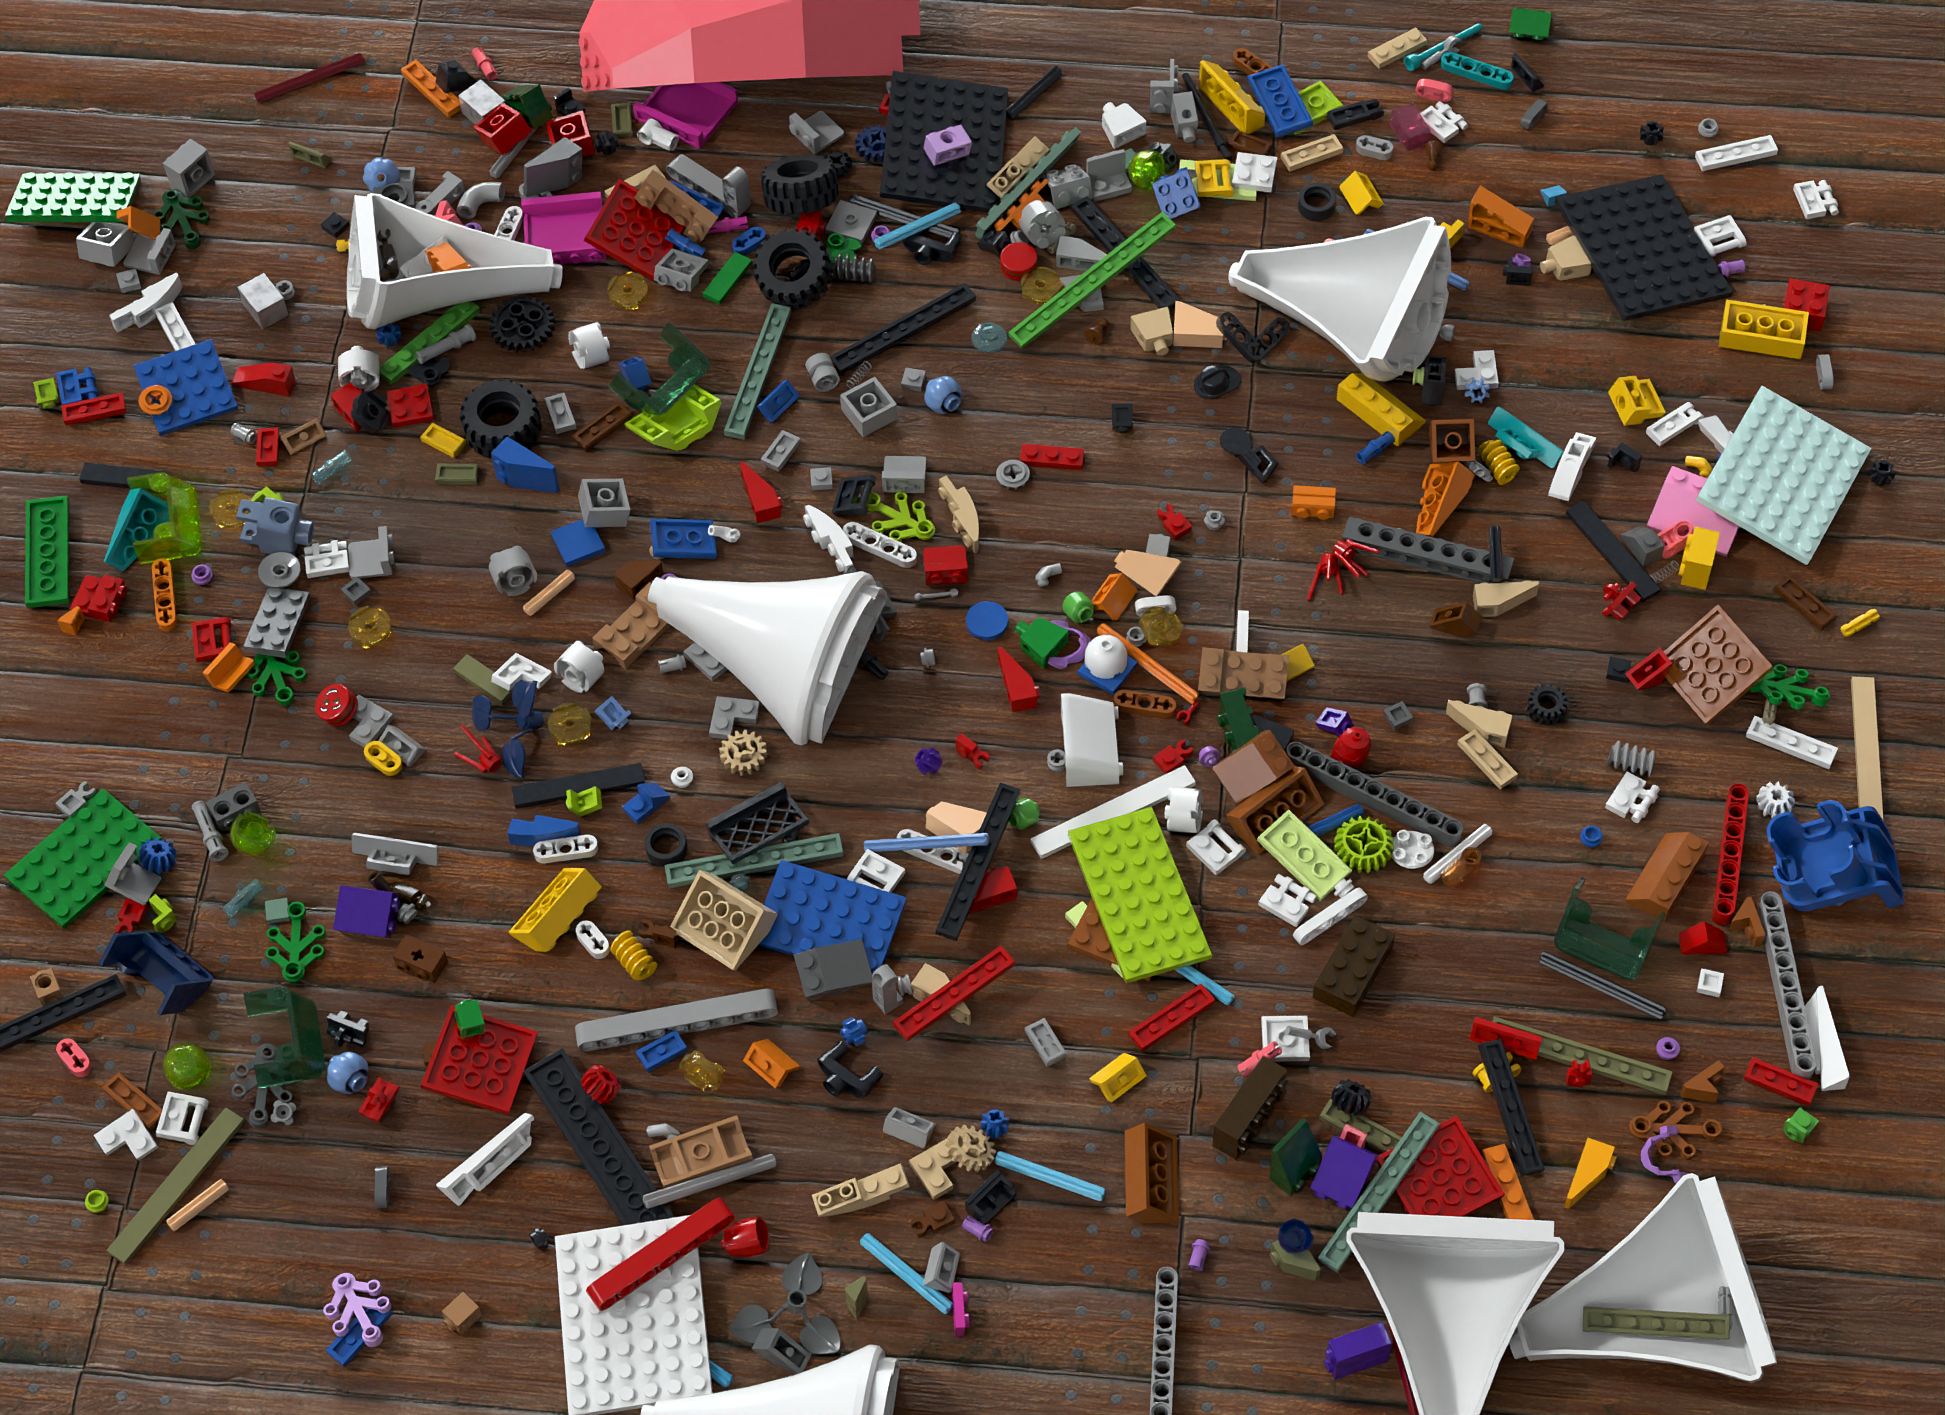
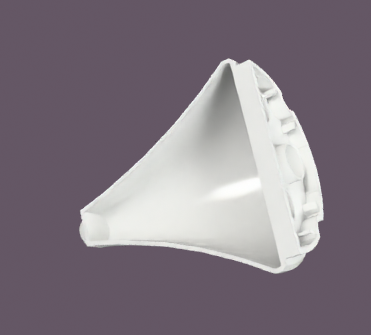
[347,193,562,329]
[1229,217,1451,382]
[648,571,888,746]
[1509,1173,1777,1383]
[1346,1212,1564,1415]
[640,1345,900,1415]

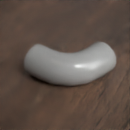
[457,182,505,219]

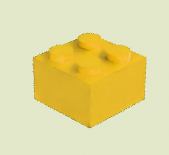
[1678,526,1720,590]

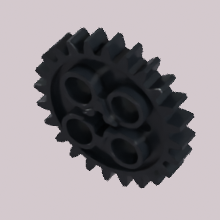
[489,295,556,353]

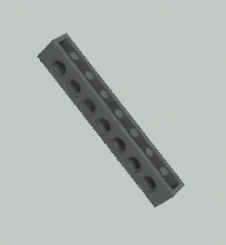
[1342,517,1514,584]

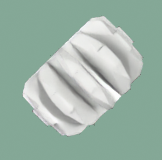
[1756,781,1795,819]

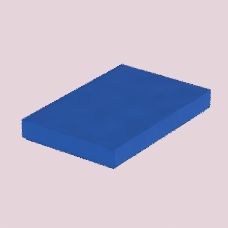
[650,519,717,559]

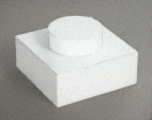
[1697,969,1724,997]

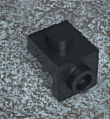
[1143,143,1179,171]
[977,230,1011,259]
[1112,403,1133,433]

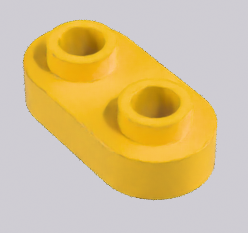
[364,741,402,776]

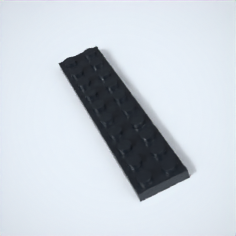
[523,1048,675,1226]

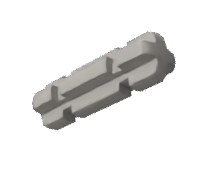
[1718,1286,1733,1330]

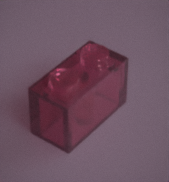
[1389,103,1431,151]

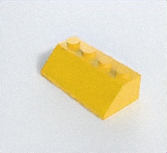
[1199,60,1265,134]
[1718,299,1809,359]
[1337,373,1426,447]
[508,868,602,952]

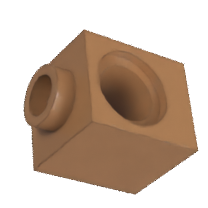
[30,968,64,1007]
[442,1292,482,1335]

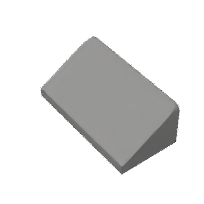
[379,725,426,767]
[883,1107,936,1148]
[923,1242,960,1293]

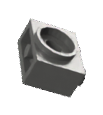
[373,180,416,209]

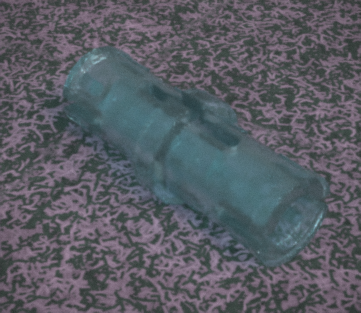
[310,450,351,484]
[221,878,264,918]

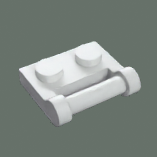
[1694,215,1746,257]
[1186,819,1246,876]
[847,849,905,893]
[156,1092,209,1145]

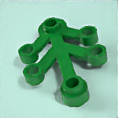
[246,651,307,706]
[1749,664,1830,710]
[265,902,326,983]

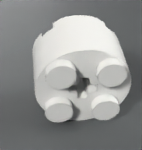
[568,322,610,369]
[338,346,380,392]
[554,641,604,693]
[1165,787,1203,833]

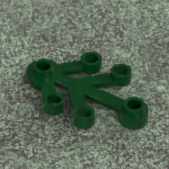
[153,189,210,249]

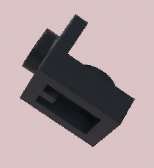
[554,87,585,116]
[1502,257,1532,286]
[1607,442,1642,472]

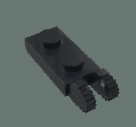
[1327,99,1384,130]

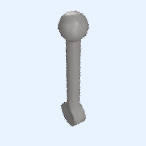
[914,588,958,601]

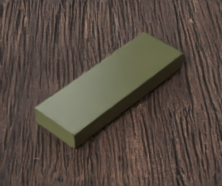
[453,654,513,705]

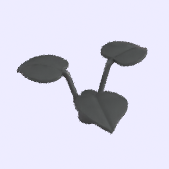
[730,1253,840,1355]

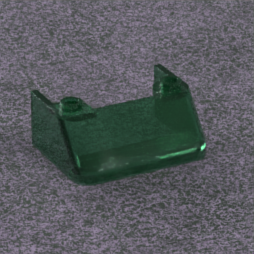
[609,322,710,416]
[1554,877,1666,979]
[243,987,326,1088]

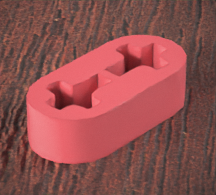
[1415,79,1454,102]
[56,1038,92,1077]

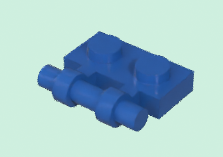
[56,367,98,405]

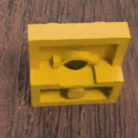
[1608,376,1665,426]

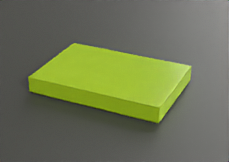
[1293,81,1344,135]

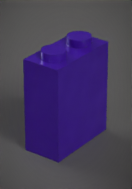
[333,885,400,939]
[1310,1136,1379,1210]
[1324,1322,1392,1380]

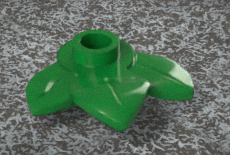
[826,233,862,265]

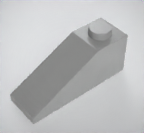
[1056,236,1107,271]

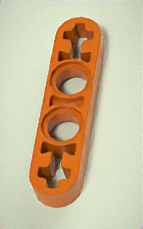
[152,558,177,632]

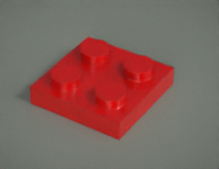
[387,383,434,428]

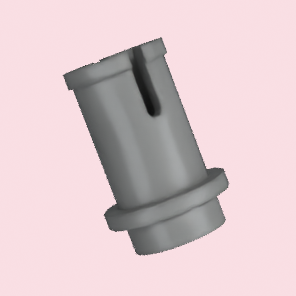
[230,423,257,444]
[658,654,687,674]

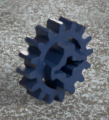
[855,124,887,163]

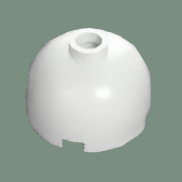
[1085,635,1127,679]

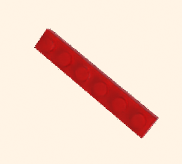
[893,946,1015,1042]

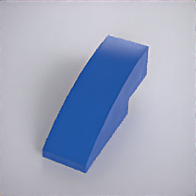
[507,815,581,846]

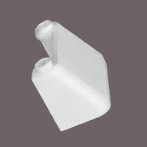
[1061,693,1123,787]

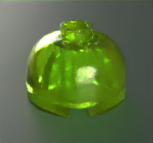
[1128,150,1165,191]
[230,812,276,856]
[163,1042,211,1089]

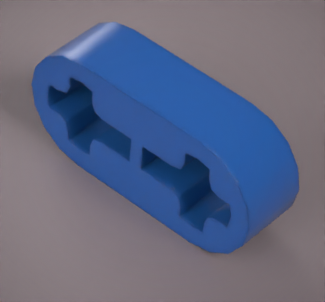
[732,227,766,256]

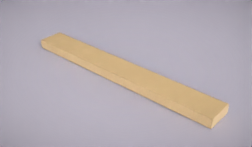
[1851,677,1883,819]

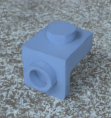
[595,696,631,731]

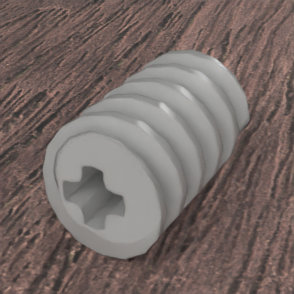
[1606,740,1655,777]

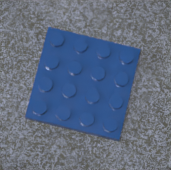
[133,339,238,436]

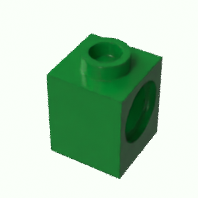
[455,1000,484,1039]

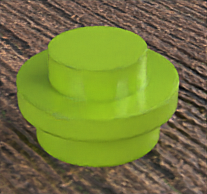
[85,1190,109,1213]

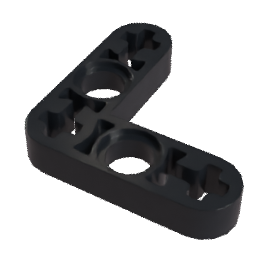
[1216,312,1290,363]

